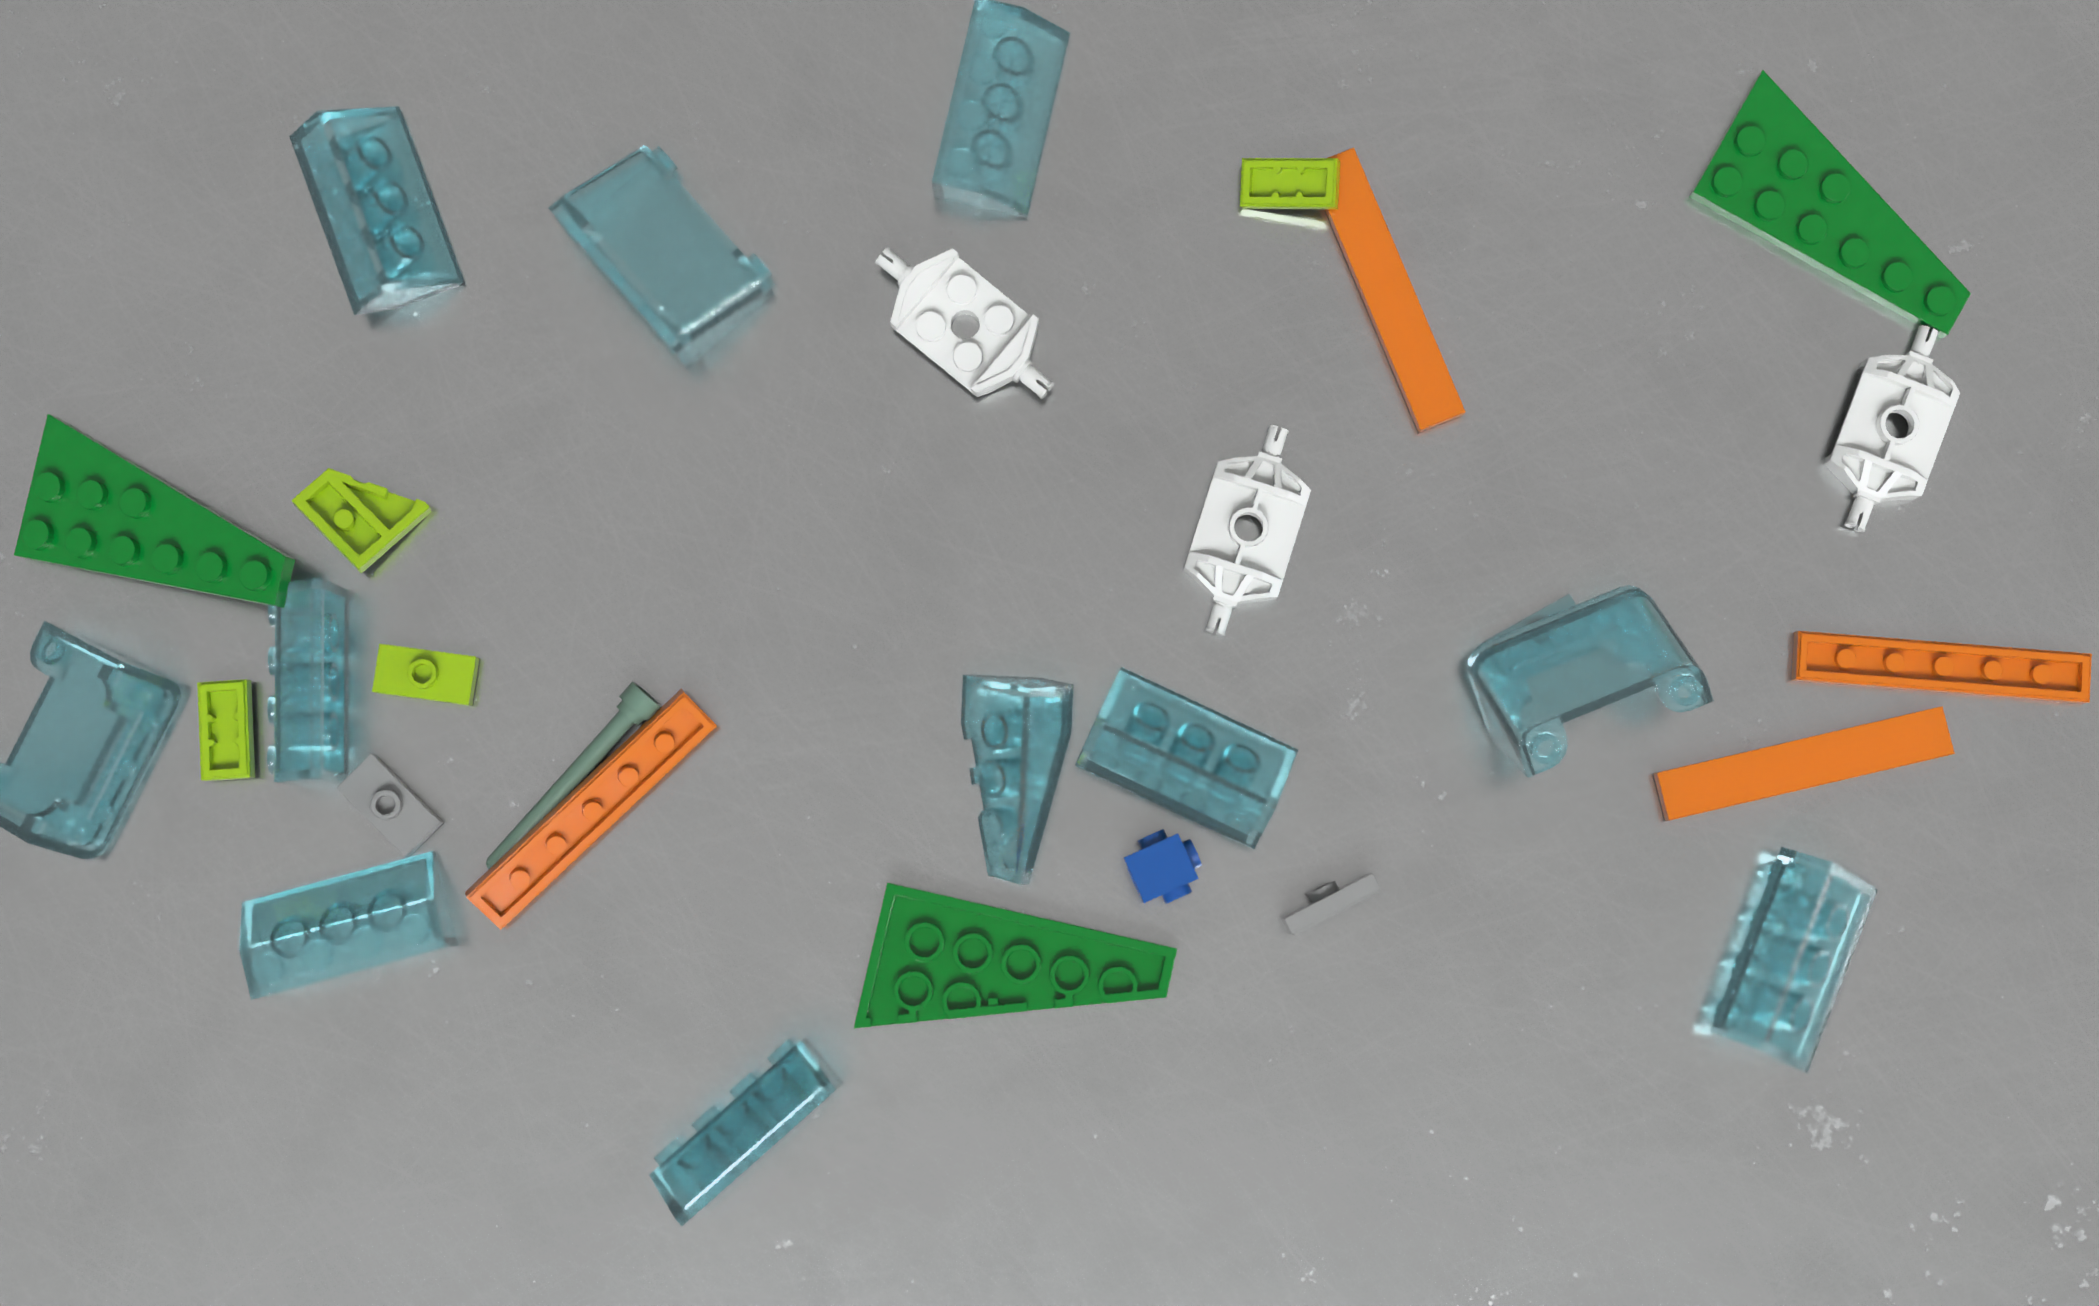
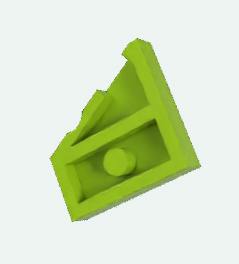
[291,468,432,574]

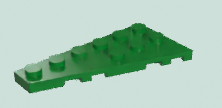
[1689,70,1971,338]
[14,414,295,608]
[853,883,1177,1029]

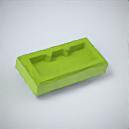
[1240,158,1340,209]
[372,644,480,706]
[197,679,255,781]

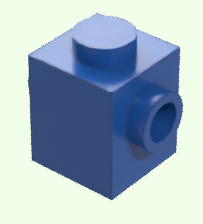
[1122,829,1202,904]

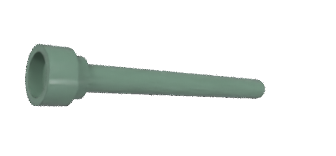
[486,681,662,870]

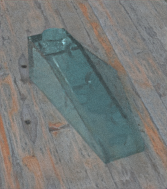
[961,674,1074,885]

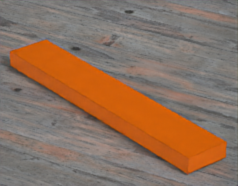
[1325,147,1466,433]
[1791,631,2092,704]
[465,688,717,930]
[1653,706,1955,821]

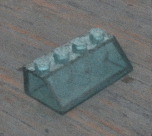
[932,0,1070,218]
[289,106,463,315]
[267,578,347,785]
[1075,667,1298,849]
[1710,847,1878,1073]
[239,851,459,1000]
[649,1038,844,1226]

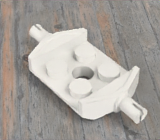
[875,247,1055,399]
[1824,325,1960,532]
[1183,425,1311,636]

